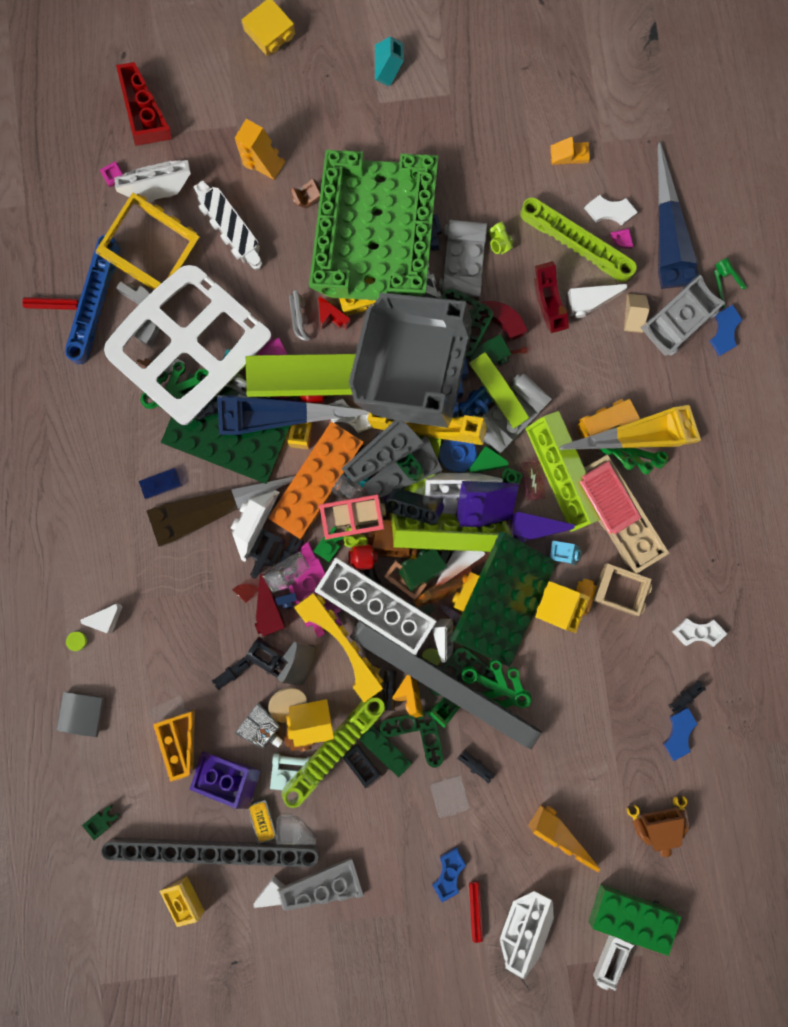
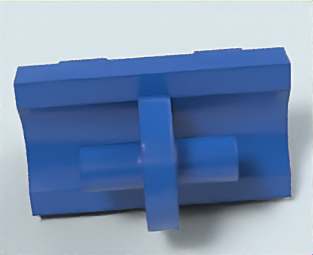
[458,386,493,417]

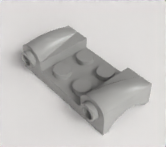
[439,220,487,301]
[640,275,725,356]
[477,374,552,455]

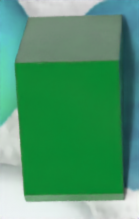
[469,446,509,473]
[429,696,460,728]

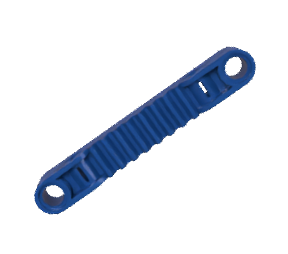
[65,234,121,365]

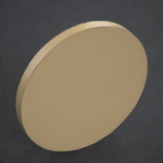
[268,687,307,723]

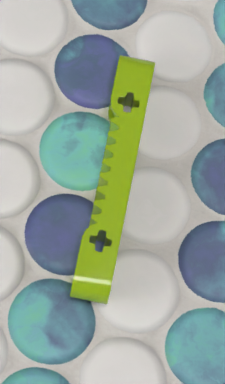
[520,198,637,282]
[281,695,385,808]

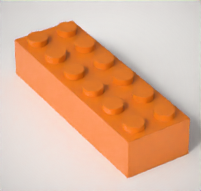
[268,421,364,540]

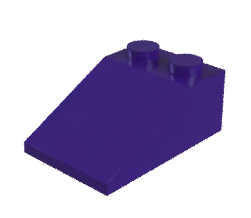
[456,481,519,527]
[509,512,575,543]
[189,751,261,809]

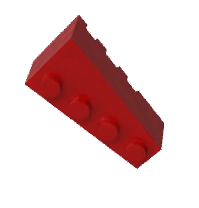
[116,62,172,146]

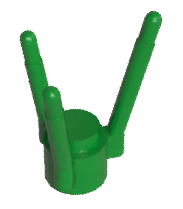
[713,258,747,308]

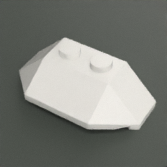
[115,160,191,202]
[425,473,503,514]
[231,490,280,562]
[500,891,554,979]

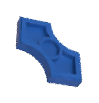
[710,305,743,357]
[663,707,698,761]
[432,846,467,903]

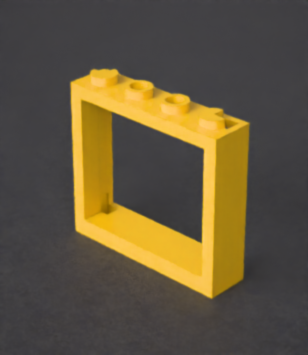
[96,192,199,290]

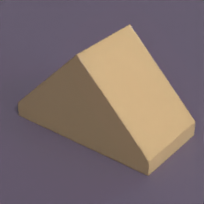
[624,294,650,333]

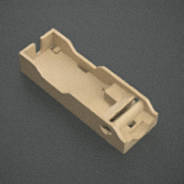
[584,455,669,574]

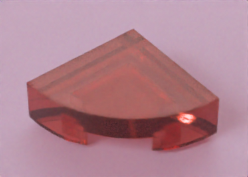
[232,584,258,603]

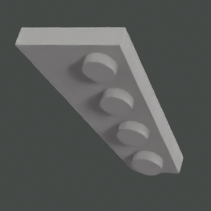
[277,858,364,911]

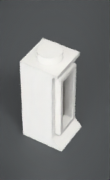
[593,935,634,990]

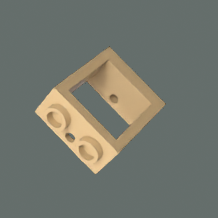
[333,499,386,529]
[593,564,652,616]

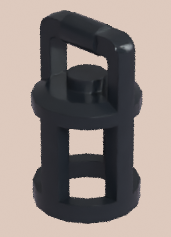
[249,529,286,579]
[244,636,288,678]

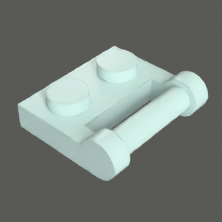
[270,753,311,790]

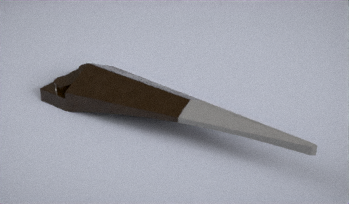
[146,476,295,547]

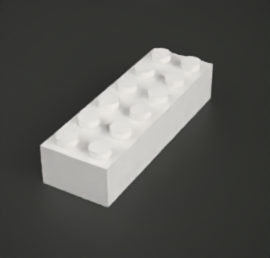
[315,558,436,655]

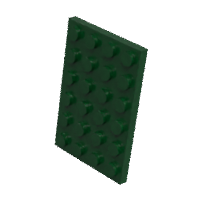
[160,373,291,484]
[450,531,557,667]

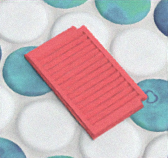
[580,461,641,534]

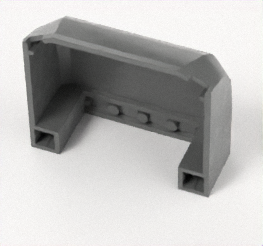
[349,293,472,428]

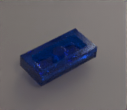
[138,468,182,500]

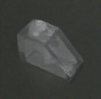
[331,474,363,504]
[263,552,310,592]
[276,813,317,844]

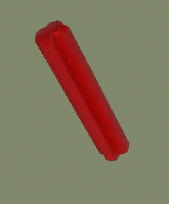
[22,297,79,310]
[469,881,483,943]

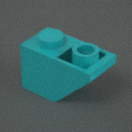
[375,36,404,86]

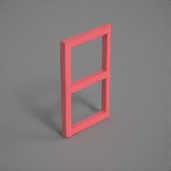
[319,494,384,540]

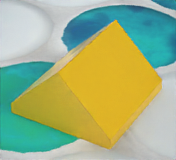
[160,876,205,927]

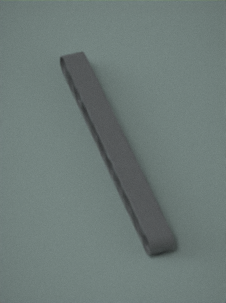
[350,620,542,750]
[101,838,319,867]

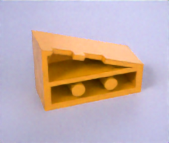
[235,119,285,180]
[576,399,640,439]
[153,710,195,782]

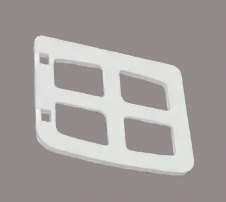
[104,265,271,425]

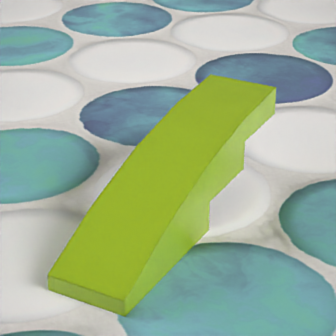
[469,352,529,430]

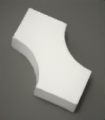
[584,195,638,226]
[329,399,373,434]
[671,618,727,647]

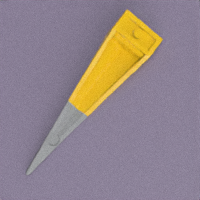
[559,405,701,449]

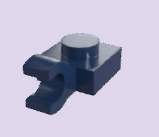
[430,214,442,251]
[276,593,298,609]

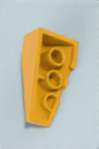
[528,805,600,873]

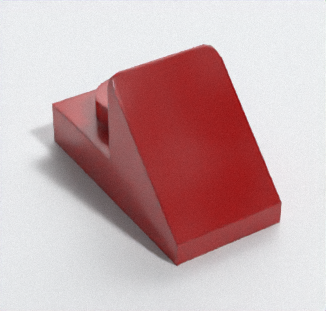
[318,296,351,330]

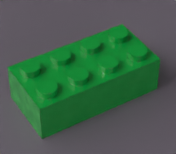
[588,884,681,956]

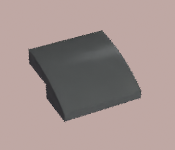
[277,641,316,685]
[57,692,104,737]

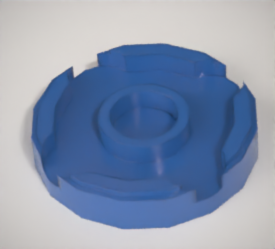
[439,439,477,473]

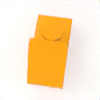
[551,137,590,165]
[392,675,424,718]

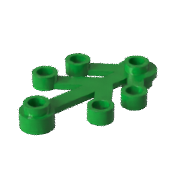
[140,362,209,409]
[600,448,668,475]
[462,659,532,708]

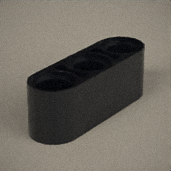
[385,488,444,524]

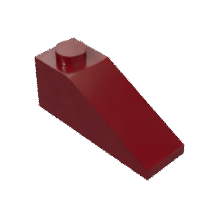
[255,574,286,637]

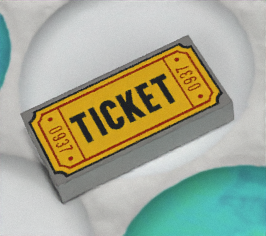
[248,799,278,844]

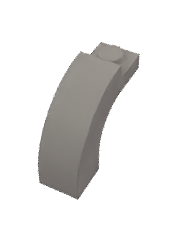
[116,282,160,348]

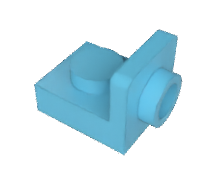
[549,541,581,565]

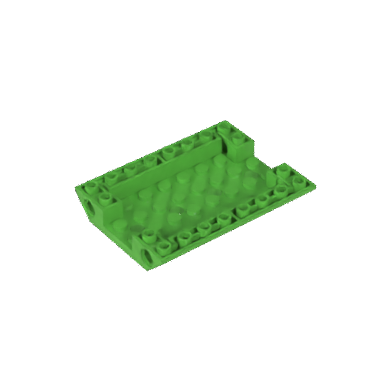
[309,150,438,300]

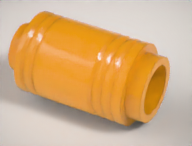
[576,578,597,616]

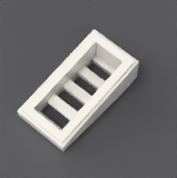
[432,618,453,663]

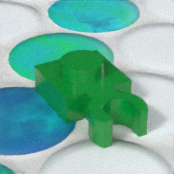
[313,527,344,563]

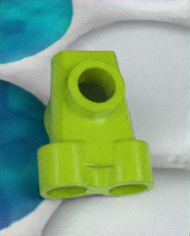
[487,221,513,255]
[343,525,368,548]

